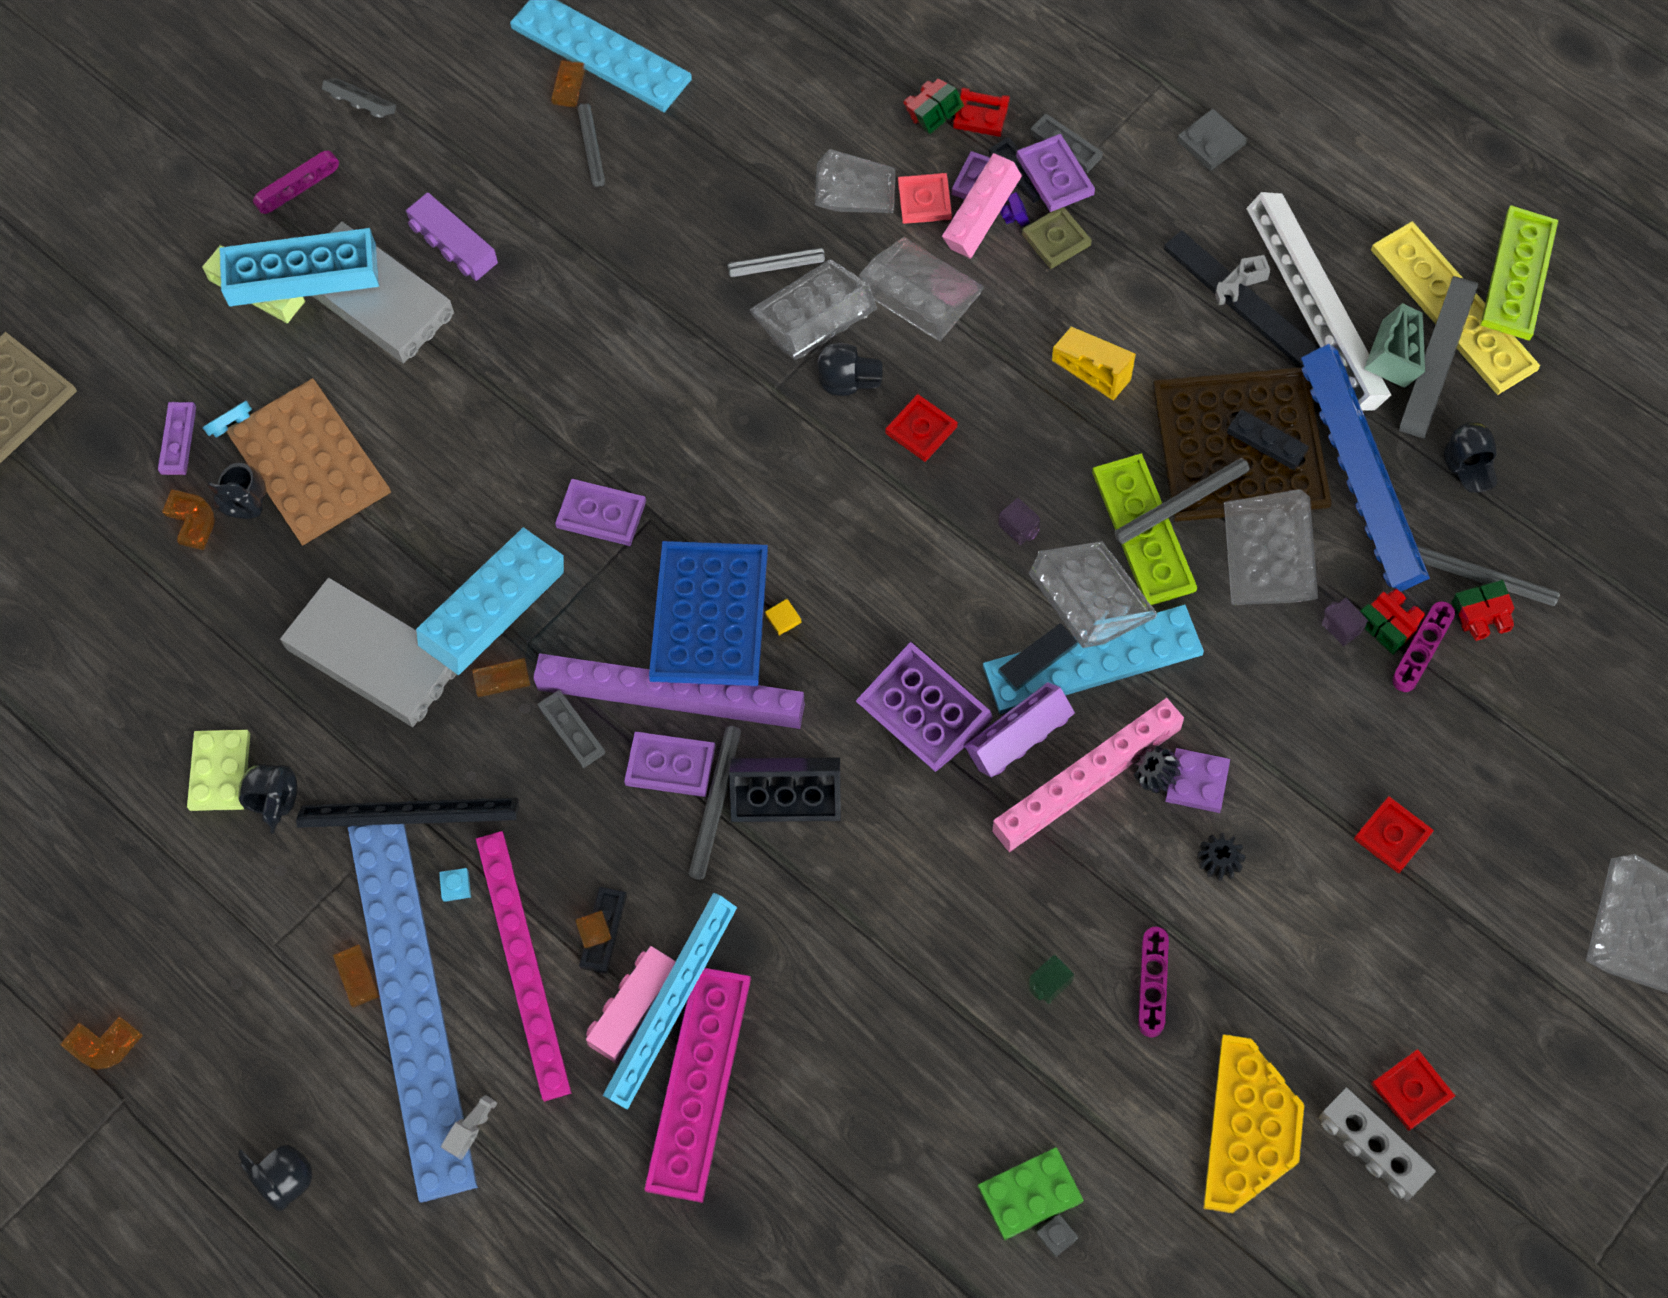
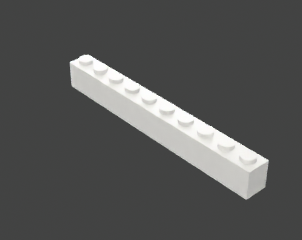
[1246,192,1391,410]

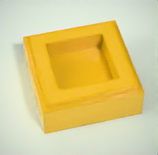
[765,599,802,636]

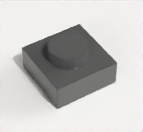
[1036,1214,1078,1258]

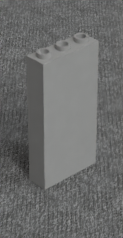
[312,222,454,364]
[280,578,457,727]

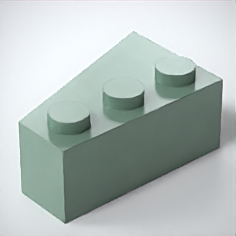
[1364,303,1425,388]

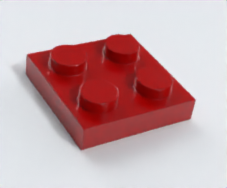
[885,394,958,462]
[1354,796,1434,874]
[1371,1049,1455,1132]

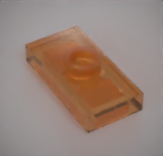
[551,60,585,107]
[472,658,531,697]
[333,945,379,1008]

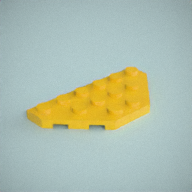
[1203,1035,1304,1213]

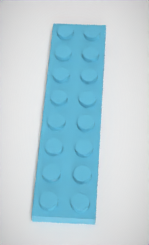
[510,0,692,112]
[983,605,1204,715]

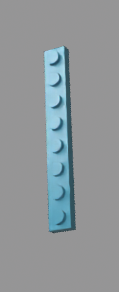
[603,893,737,1109]

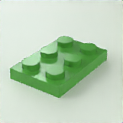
[978,1147,1083,1240]

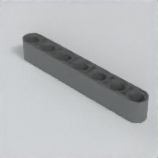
[1399,276,1478,439]

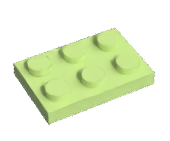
[187,730,250,811]

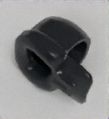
[817,343,883,396]
[1444,422,1497,493]
[207,463,266,519]
[238,764,298,834]
[238,1145,312,1211]

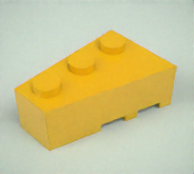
[1052,327,1136,401]

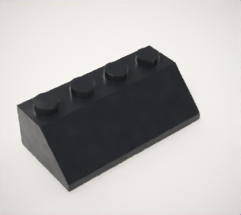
[729,757,841,822]

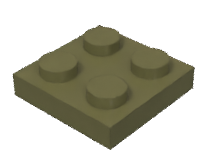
[1022,207,1092,269]

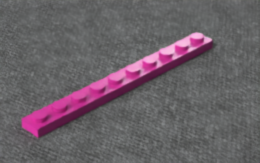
[476,831,571,1102]

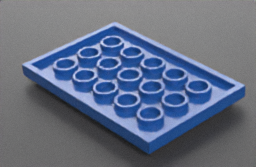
[649,541,768,686]

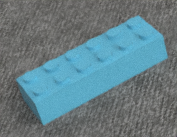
[220,228,379,306]
[416,527,564,675]

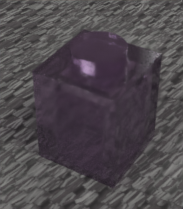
[998,498,1040,546]
[1322,598,1368,646]

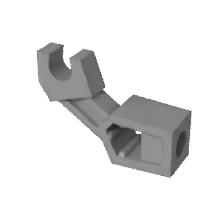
[1215,255,1270,305]
[441,1095,497,1160]

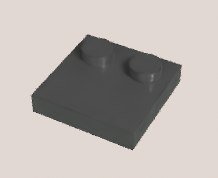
[1177,109,1247,171]

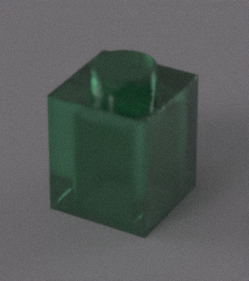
[1029,954,1074,1004]

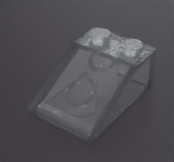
[815,149,896,213]

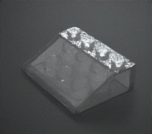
[859,237,984,341]
[750,259,877,361]
[1224,489,1318,605]
[1029,541,1157,648]
[1586,854,1668,993]

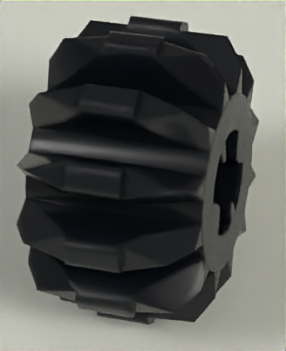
[1133,745,1181,794]
[1197,833,1246,881]

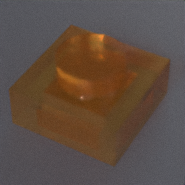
[575,911,612,948]

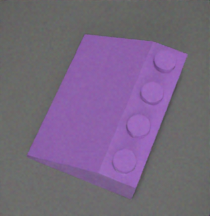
[856,642,993,772]

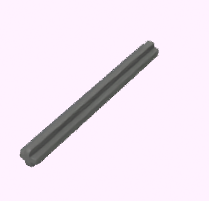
[1114,458,1249,544]
[1417,545,1560,606]
[689,726,741,880]

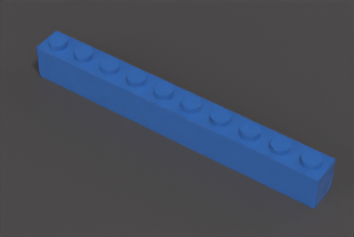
[1301,344,1430,592]

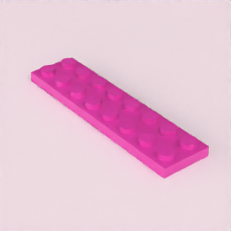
[645,968,751,1203]

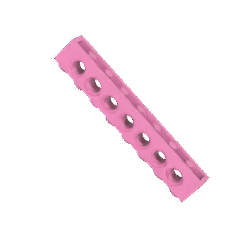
[992,698,1184,852]

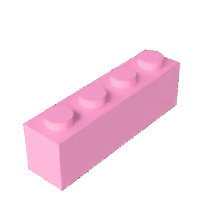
[942,153,1021,258]
[586,946,676,1064]

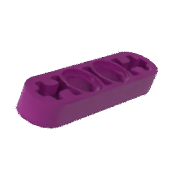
[253,150,339,214]
[1392,602,1455,692]
[1138,927,1169,1038]

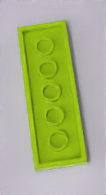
[1480,205,1558,341]
[1092,454,1197,607]

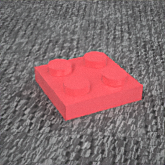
[898,173,952,224]

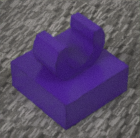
[1000,192,1030,227]

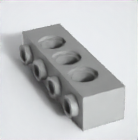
[1319,1087,1436,1201]

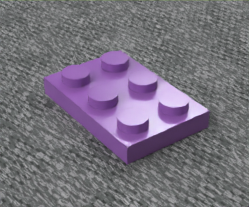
[1016,134,1095,212]
[555,479,646,546]
[624,732,715,797]

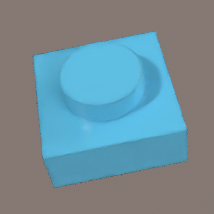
[439,868,471,902]

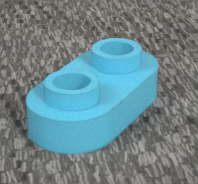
[203,401,252,438]

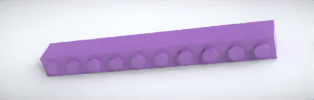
[534,654,805,729]

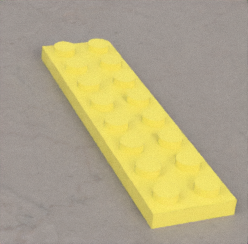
[1371,221,1540,395]

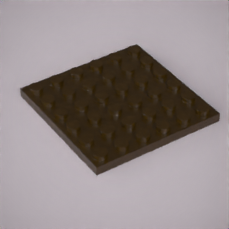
[1153,368,1332,522]

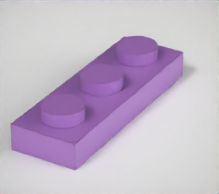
[158,402,196,475]

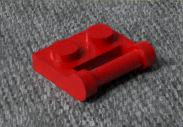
[953,88,1010,137]

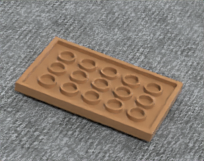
[226,378,391,546]

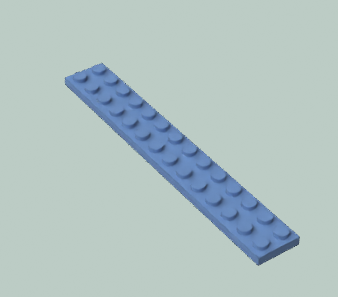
[348,824,478,1203]

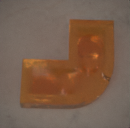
[162,489,215,550]
[60,1016,143,1069]

